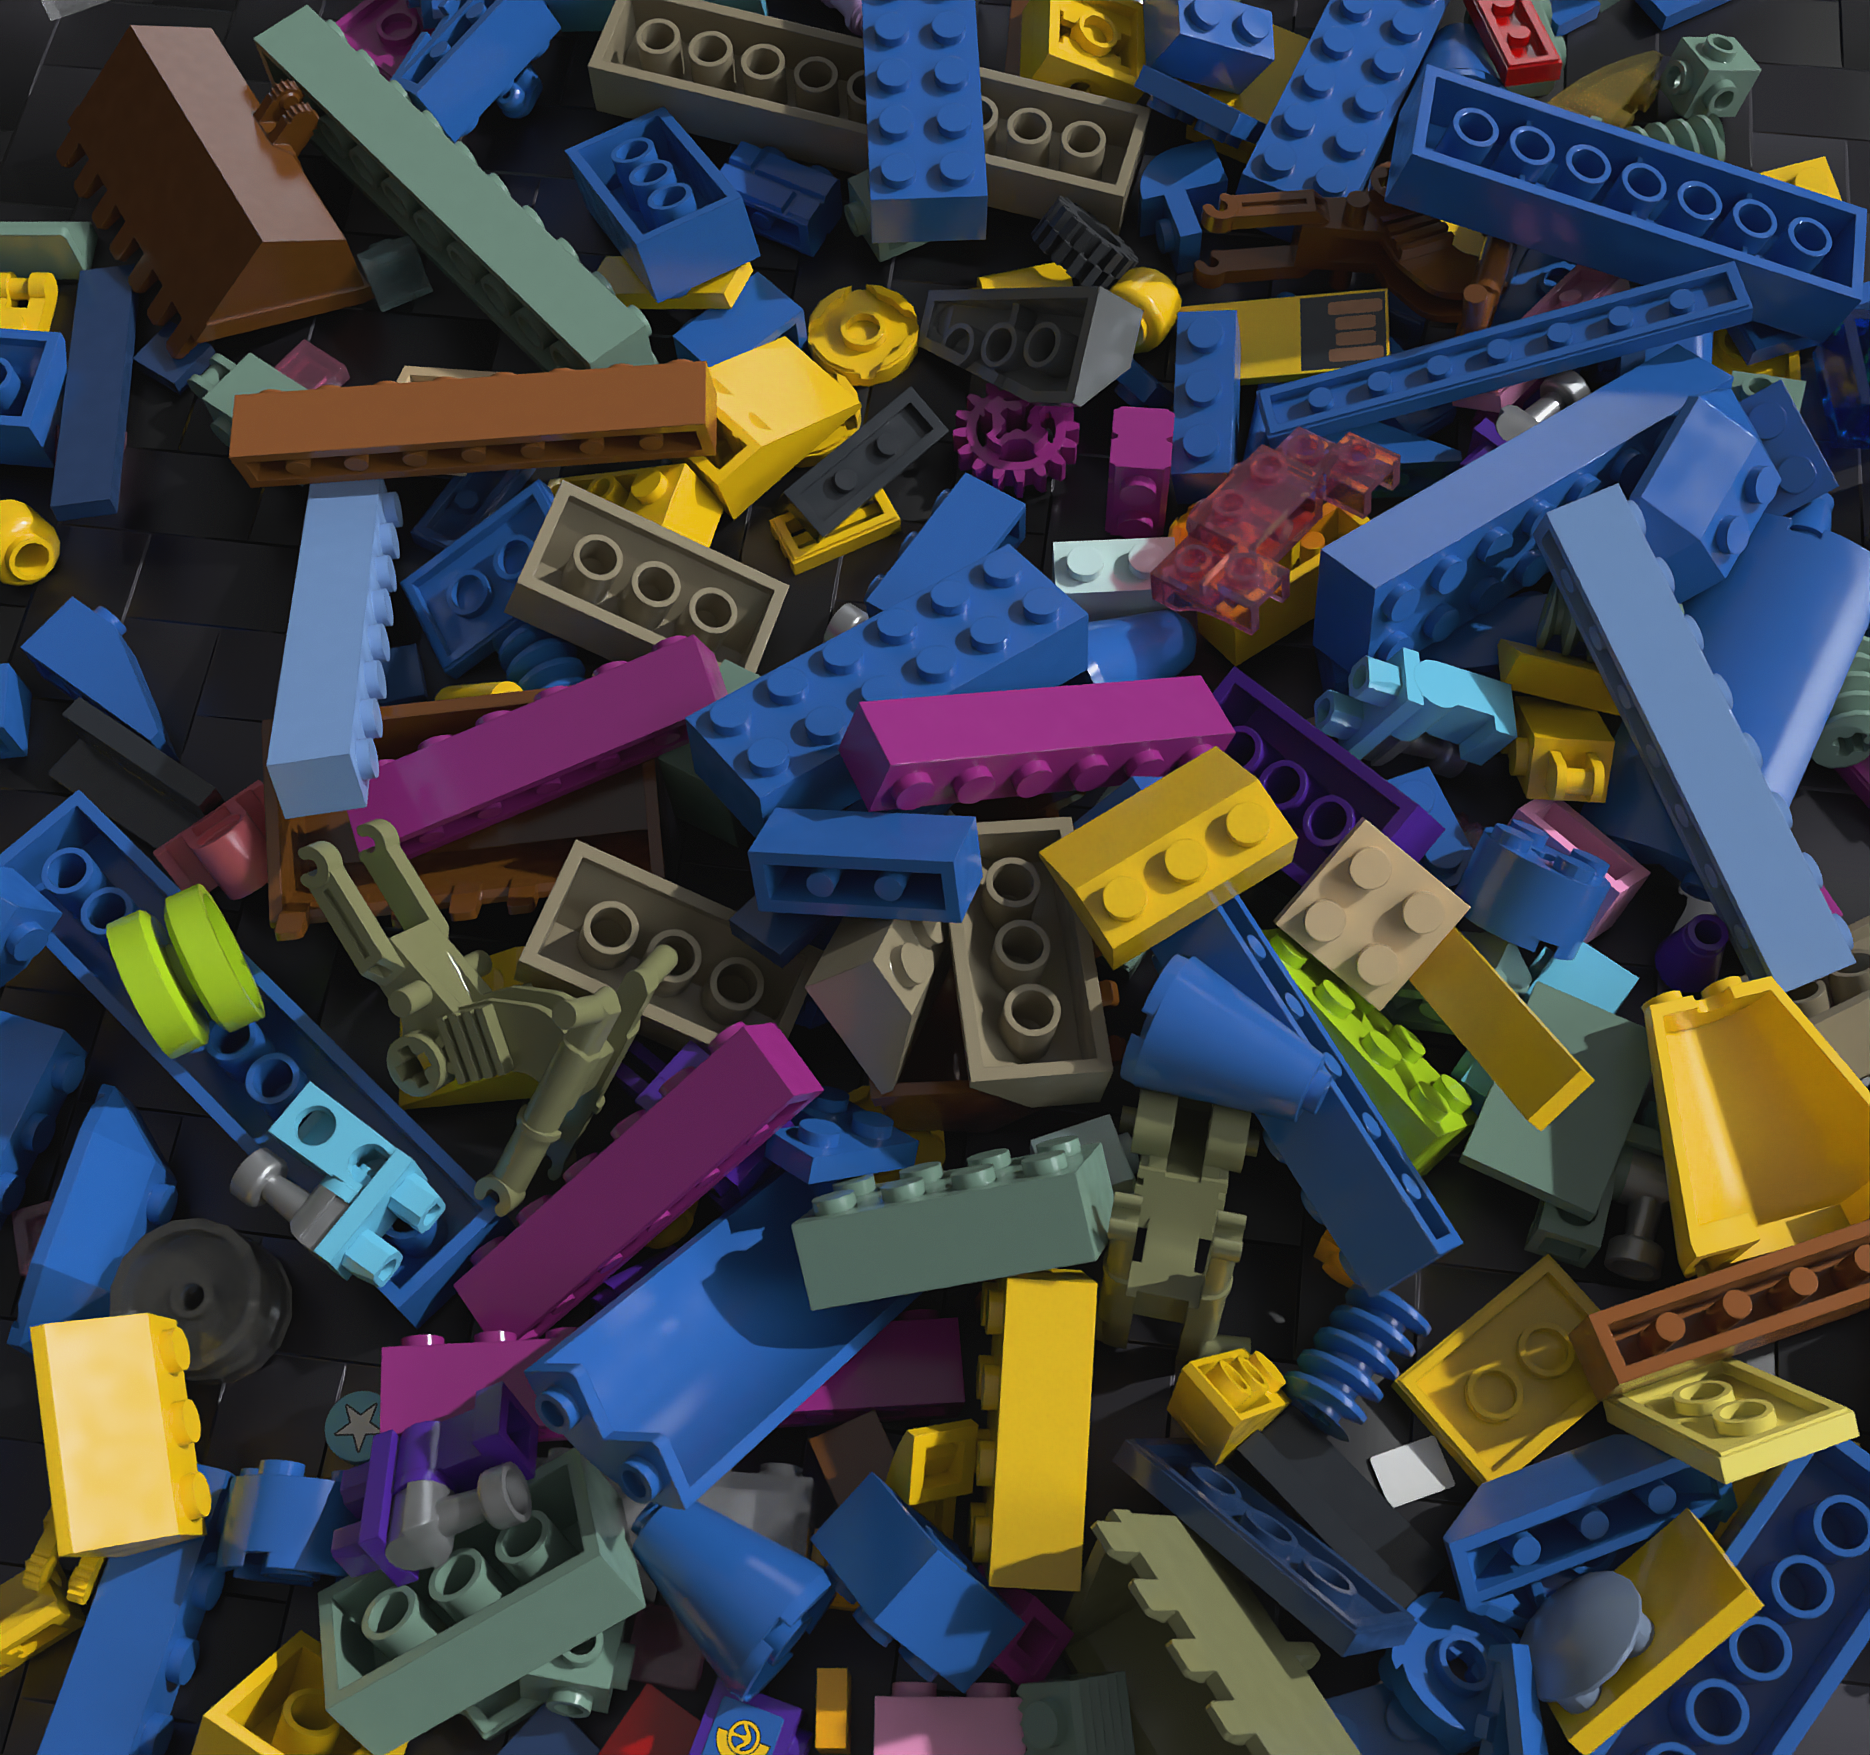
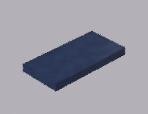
[1113,1438,1417,1657]

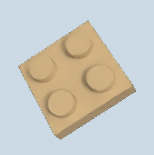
[1273,817,1471,1011]

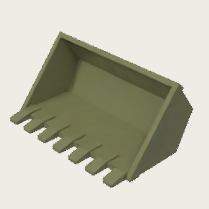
[1061,1509,1361,1755]

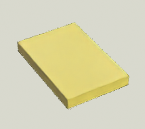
[1603,1357,1859,1485]

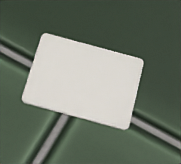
[1370,1436,1455,1508]

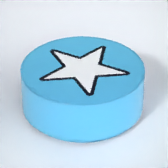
[325,1391,381,1466]

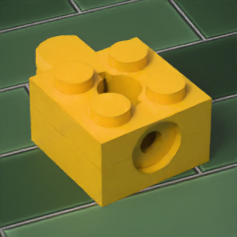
[1020,0,1146,104]

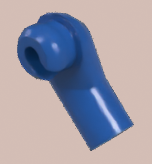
[496,62,543,119]

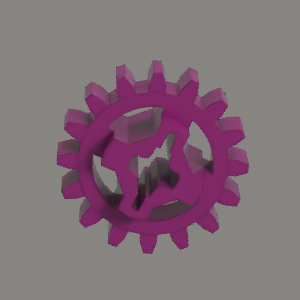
[953,382,1079,498]

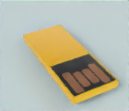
[1180,288,1390,386]

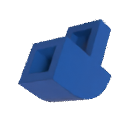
[1137,139,1228,274]

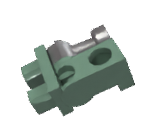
[1524,1101,1670,1281]

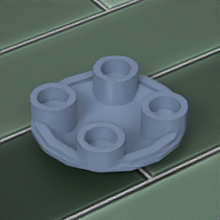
[1519,1571,1655,1714]

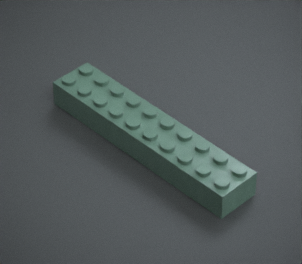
[253,5,659,372]

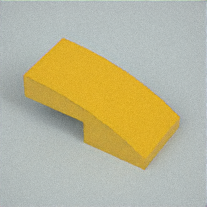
[885,1419,978,1540]

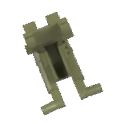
[298,819,678,1217]
[1094,1088,1261,1361]

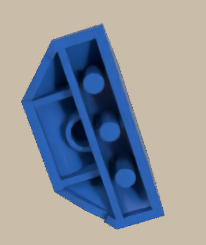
[1629,388,1782,604]
[6,1084,178,1360]
[1443,1434,1738,1631]

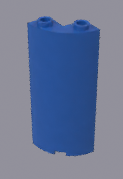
[1580,513,1870,902]
[523,1168,924,1510]

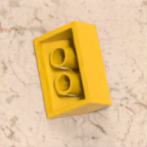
[1039,746,1298,970]
[30,1313,211,1557]

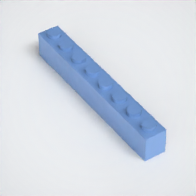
[266,479,403,819]
[1532,483,1857,993]

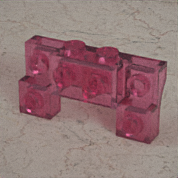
[1150,426,1401,636]

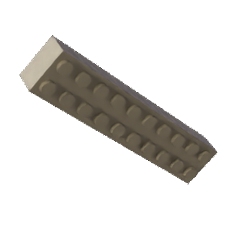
[588,0,1152,236]

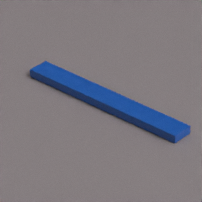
[1256,261,1753,450]

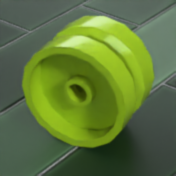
[106,884,265,1059]

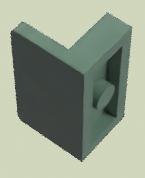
[0,222,98,279]

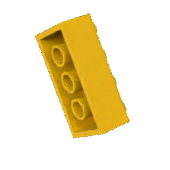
[967,1269,1097,1591]

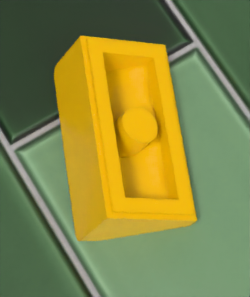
[1497,639,1620,716]

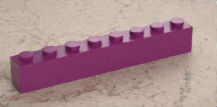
[380,1309,965,1442]

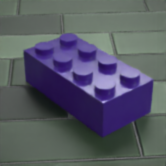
[1212,666,1446,886]

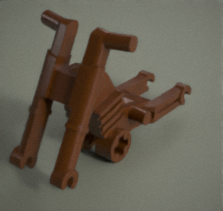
[1193,162,1520,337]

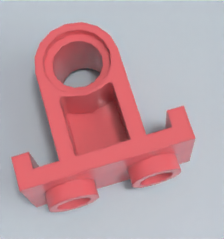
[153,780,268,900]

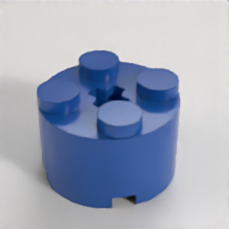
[1454,819,1611,961]
[214,1459,361,1587]

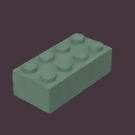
[791,1135,1114,1311]
[318,1448,646,1755]

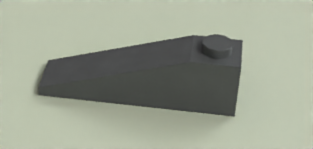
[918,286,1144,407]

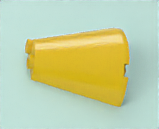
[1641,976,1870,1278]

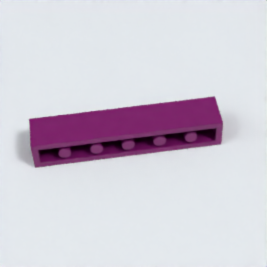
[347,634,728,860]
[838,675,1236,812]
[453,1022,824,1340]

